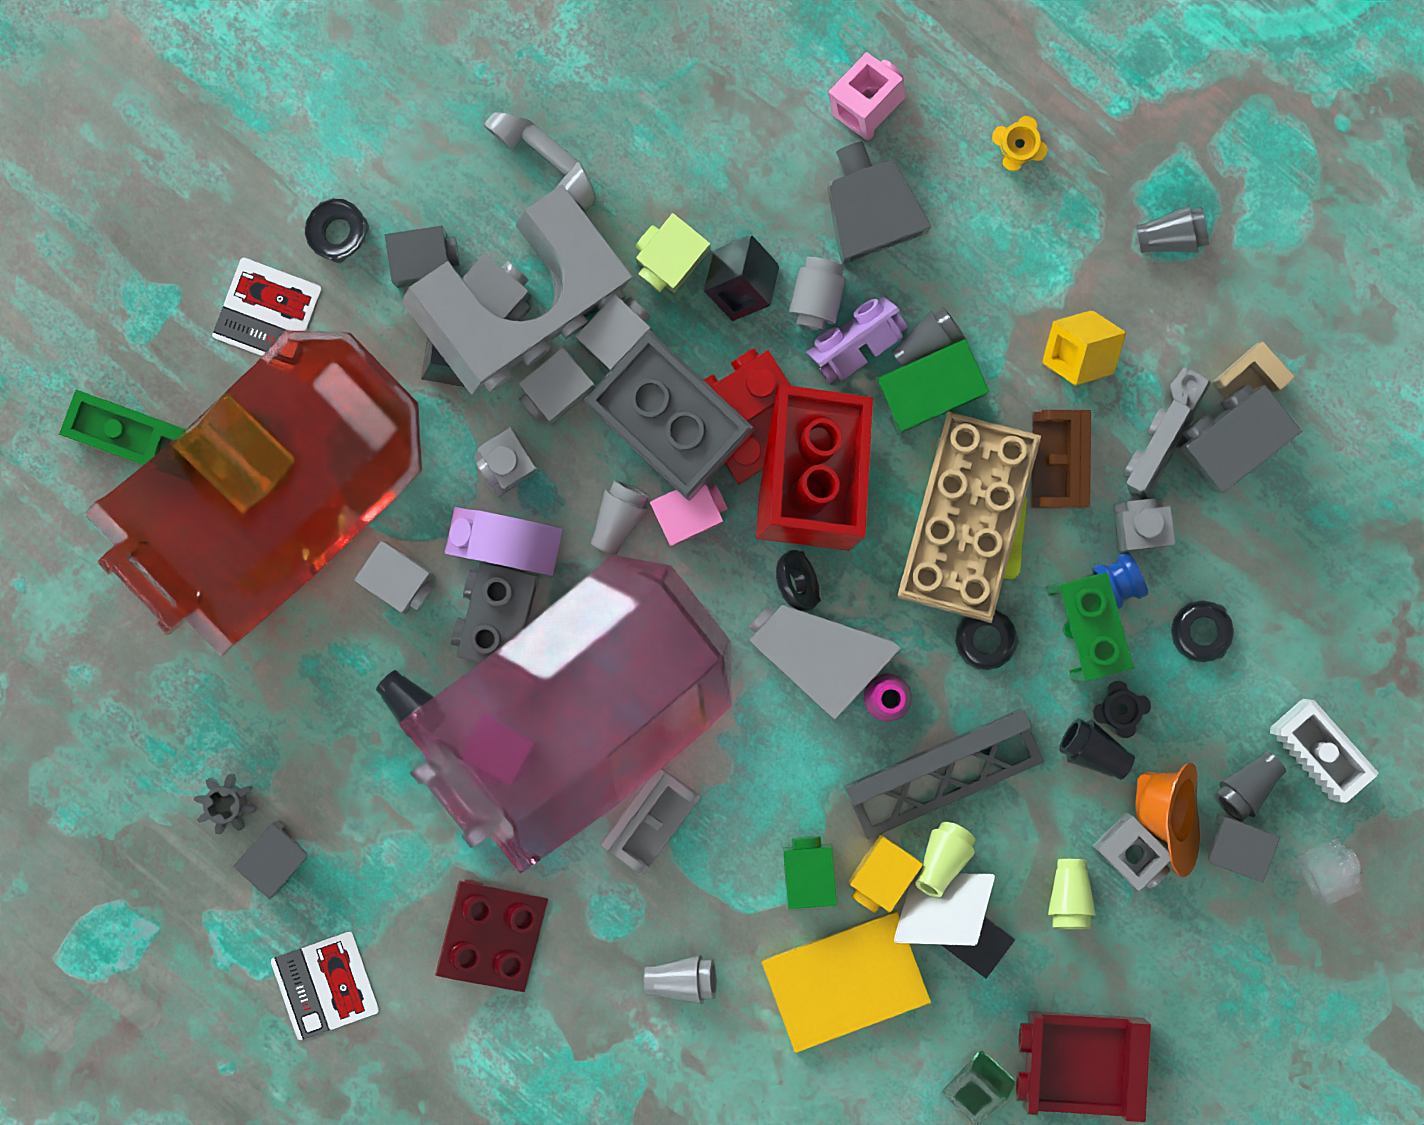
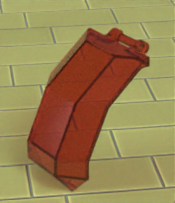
[85,330,422,656]

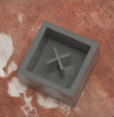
[1178,384,1302,493]

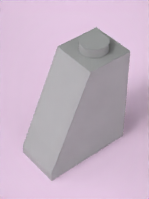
[748,605,901,720]

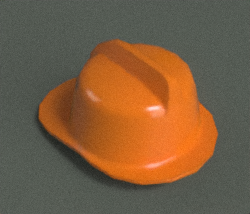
[1135,762,1200,877]

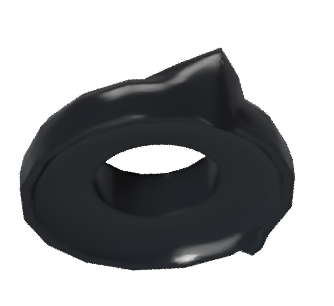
[305,199,369,263]
[776,550,821,611]
[1171,600,1234,663]
[955,609,1019,670]

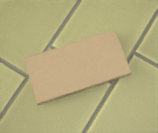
[897,412,1041,623]

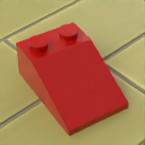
[756,384,873,551]

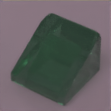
[941,1051,1015,1125]

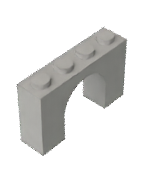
[402,184,632,395]

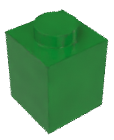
[782,836,837,910]

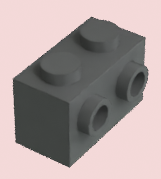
[451,562,539,671]

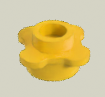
[992,116,1048,172]

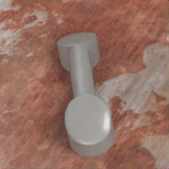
[483,112,596,211]

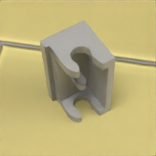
[600,765,701,874]

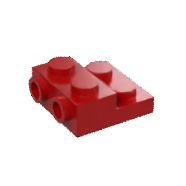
[703,348,791,485]

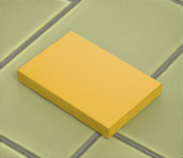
[761,910,931,1053]

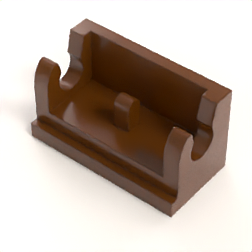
[1031,410,1091,509]

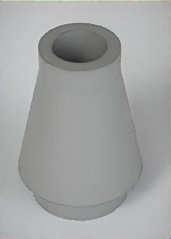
[590,480,649,555]
[644,955,717,1004]

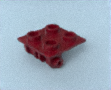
[435,879,548,992]

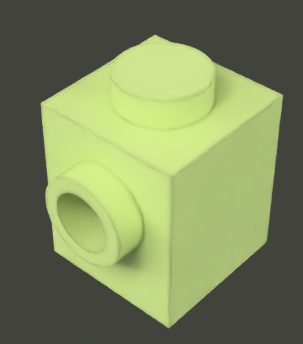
[635,213,710,294]

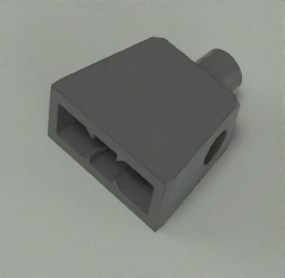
[827,141,931,265]

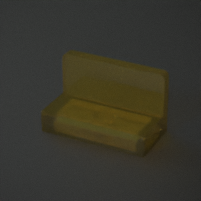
[172,393,294,513]

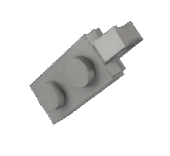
[1124,367,1210,500]

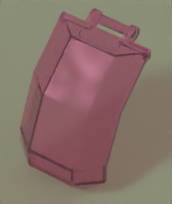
[399,555,732,873]

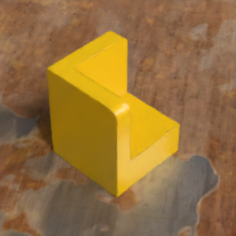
[1042,311,1127,386]

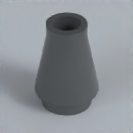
[1136,205,1209,253]
[892,307,966,367]
[1215,751,1286,822]

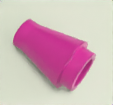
[864,674,912,722]

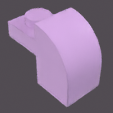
[445,507,562,576]

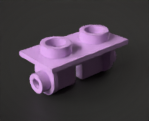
[806,296,908,384]

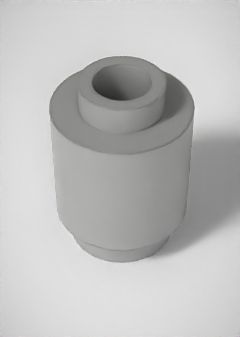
[789,257,846,331]

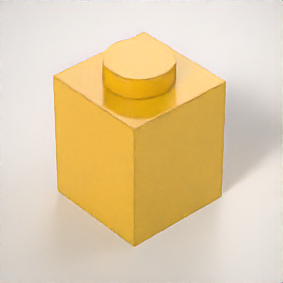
[848,834,923,913]

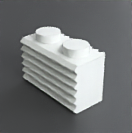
[1270,698,1379,803]

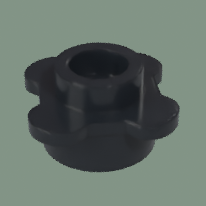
[1093,681,1151,738]

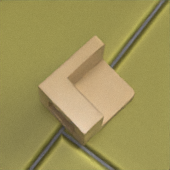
[1212,341,1295,398]

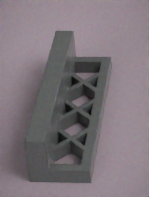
[844,709,1044,840]

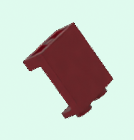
[1016,1011,1151,1122]

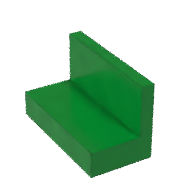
[877,339,990,434]

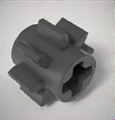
[194,774,257,835]

